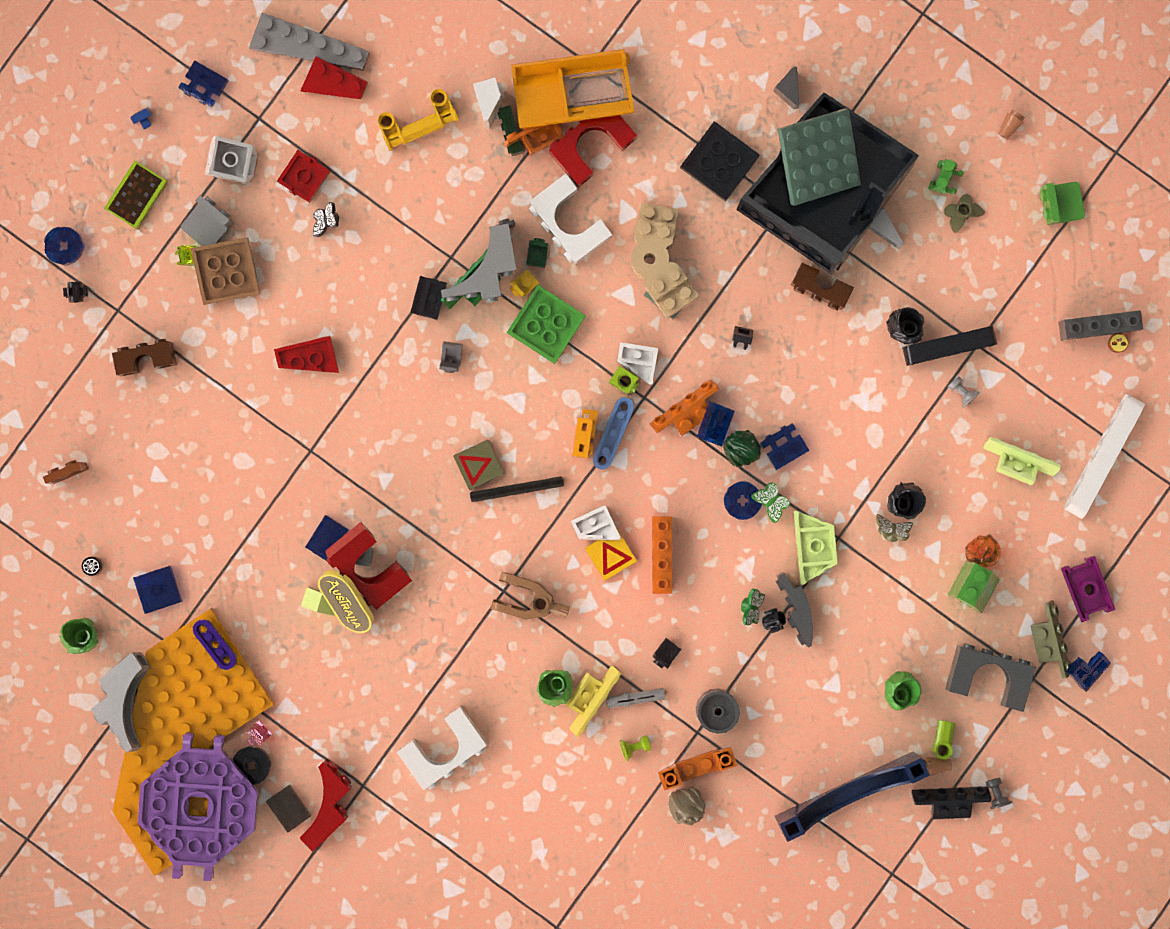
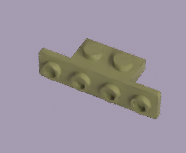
[1030,600,1072,678]

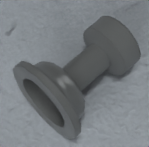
[985,777,1013,809]

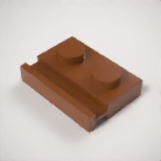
[43,460,89,484]

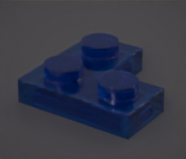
[1066,651,1111,692]

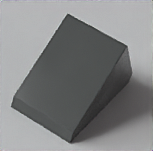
[773,67,799,109]

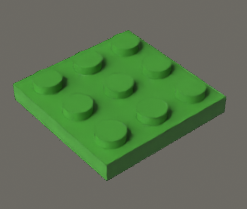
[506,285,586,364]

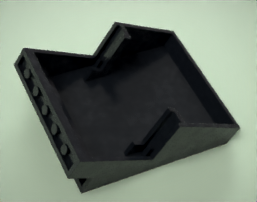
[736,92,919,275]

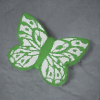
[752,482,790,523]

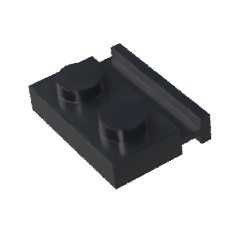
[410,276,447,320]

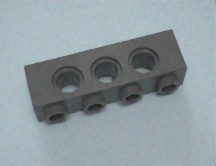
[1058,310,1143,341]

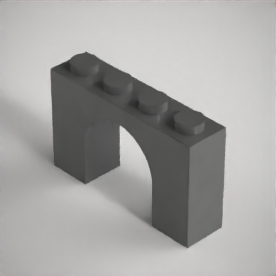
[945,643,1036,712]

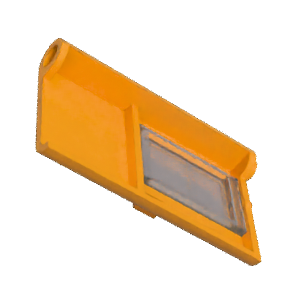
[511,49,635,129]

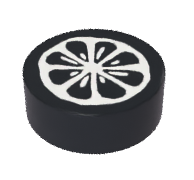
[81,556,102,576]

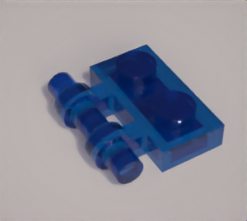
[179,60,229,107]
[759,423,810,470]

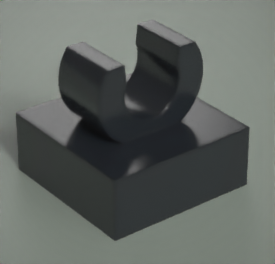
[732,326,753,350]

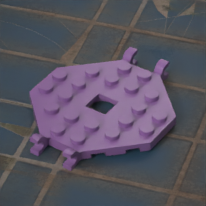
[138,733,258,881]

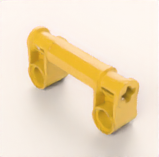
[378,89,459,151]

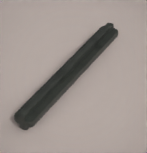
[470,476,564,502]

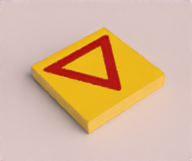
[585,529,637,581]

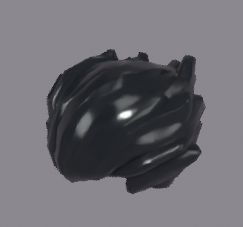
[886,307,925,344]
[887,482,926,520]

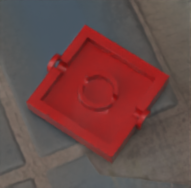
[277,150,330,203]

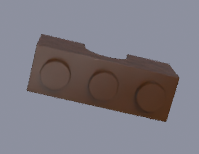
[790,262,854,311]
[112,339,177,377]

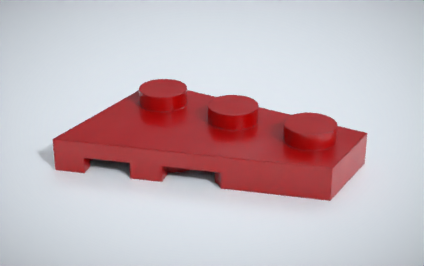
[300,56,368,99]
[274,336,339,373]

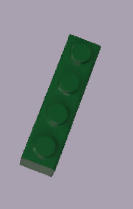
[497,105,523,156]

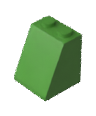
[948,561,1000,613]

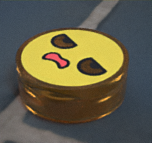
[1108,333,1129,353]

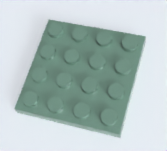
[778,109,861,206]

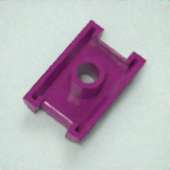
[1061,556,1116,623]

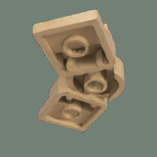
[631,203,699,319]

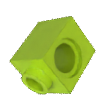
[609,366,639,395]

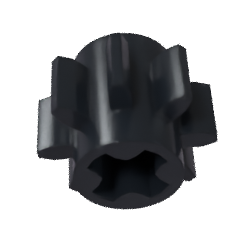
[63,282,88,303]
[762,608,786,633]

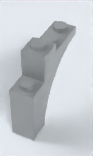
[441,224,516,303]
[91,652,152,753]

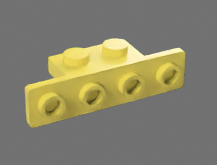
[566,666,621,737]

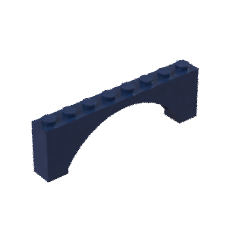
[774,751,930,842]

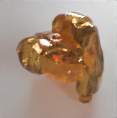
[965,534,1001,567]

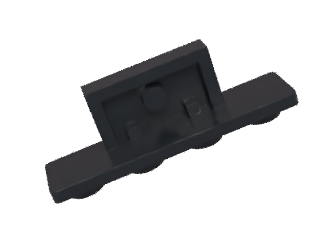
[911,786,992,819]

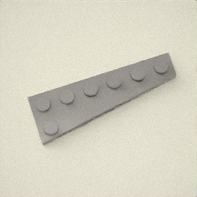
[249,13,370,71]

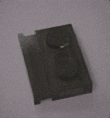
[266,784,312,833]

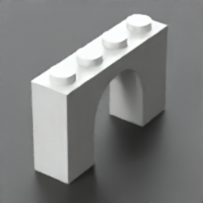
[529,174,612,265]
[397,706,488,790]

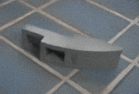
[775,572,813,648]

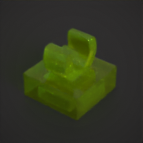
[175,245,196,266]

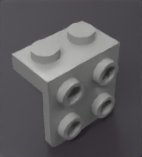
[181,195,234,246]

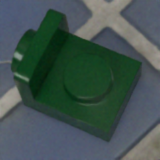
[526,238,549,268]

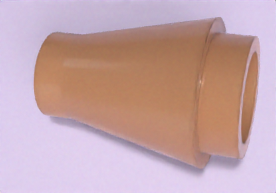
[998,110,1025,140]
[923,757,952,776]

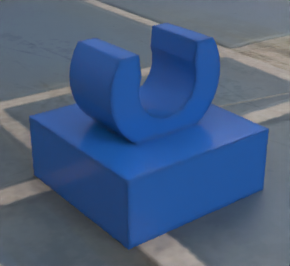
[130,107,152,130]

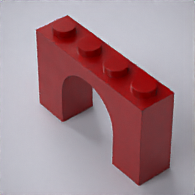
[549,101,637,188]
[325,522,412,610]

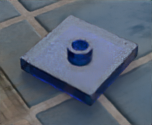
[133,565,183,614]

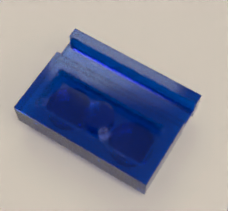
[697,401,735,447]
[305,515,350,561]

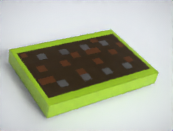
[104,160,168,230]

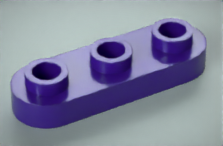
[193,619,237,670]

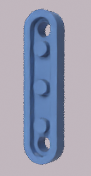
[593,397,634,470]

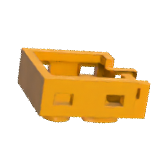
[572,409,598,459]

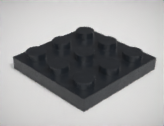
[680,121,760,202]

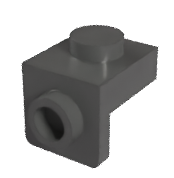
[439,341,462,373]

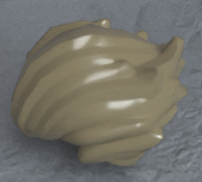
[669,787,705,826]

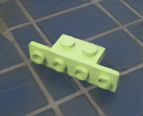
[983,437,1061,485]

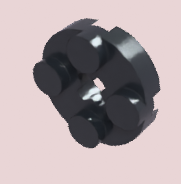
[232,746,271,785]

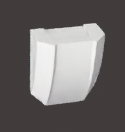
[205,136,258,183]

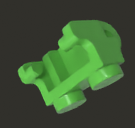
[928,159,964,194]

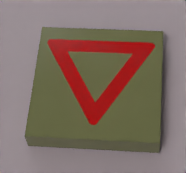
[453,440,504,490]

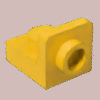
[509,269,540,299]

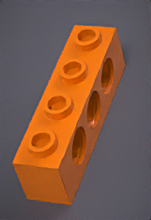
[652,516,672,594]

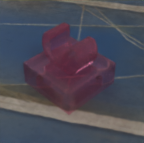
[246,721,272,747]

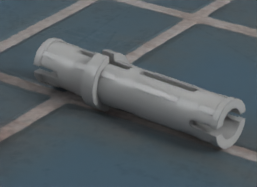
[606,688,665,709]

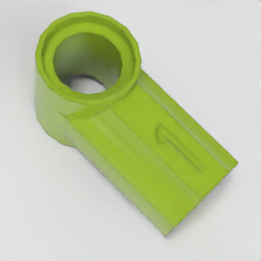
[932,720,955,759]

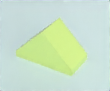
[301,587,336,616]

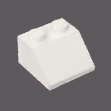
[473,77,505,129]

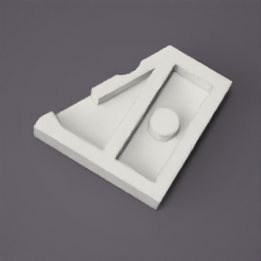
[617,342,658,385]
[571,505,621,540]

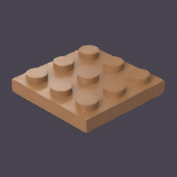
[191,237,261,305]

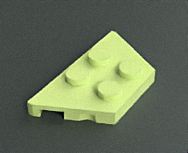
[793,511,838,585]

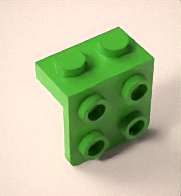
[1040,182,1085,225]

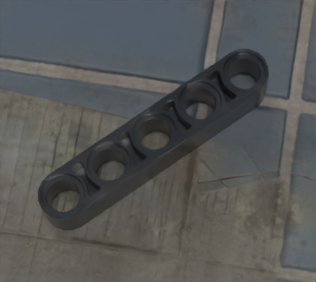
[902,326,998,366]

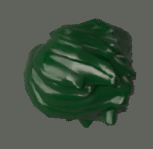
[723,430,761,467]

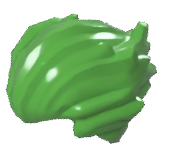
[60,618,99,654]
[537,670,573,707]
[885,671,921,711]

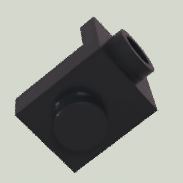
[652,638,681,669]

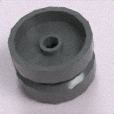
[696,688,740,734]

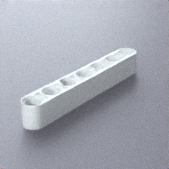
[1064,394,1145,519]

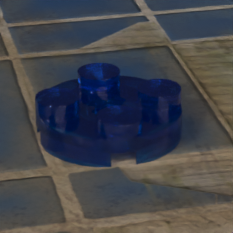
[44,227,85,266]
[723,481,762,520]

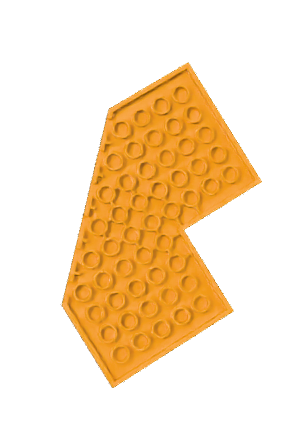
[112,608,274,876]

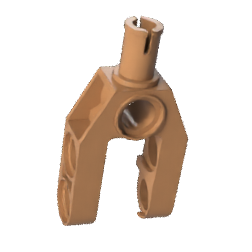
[490,572,570,620]

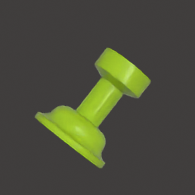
[619,735,651,762]

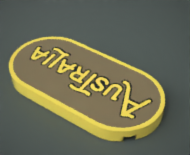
[318,570,374,633]

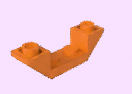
[658,747,738,791]

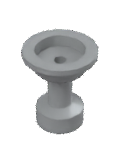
[948,376,980,409]

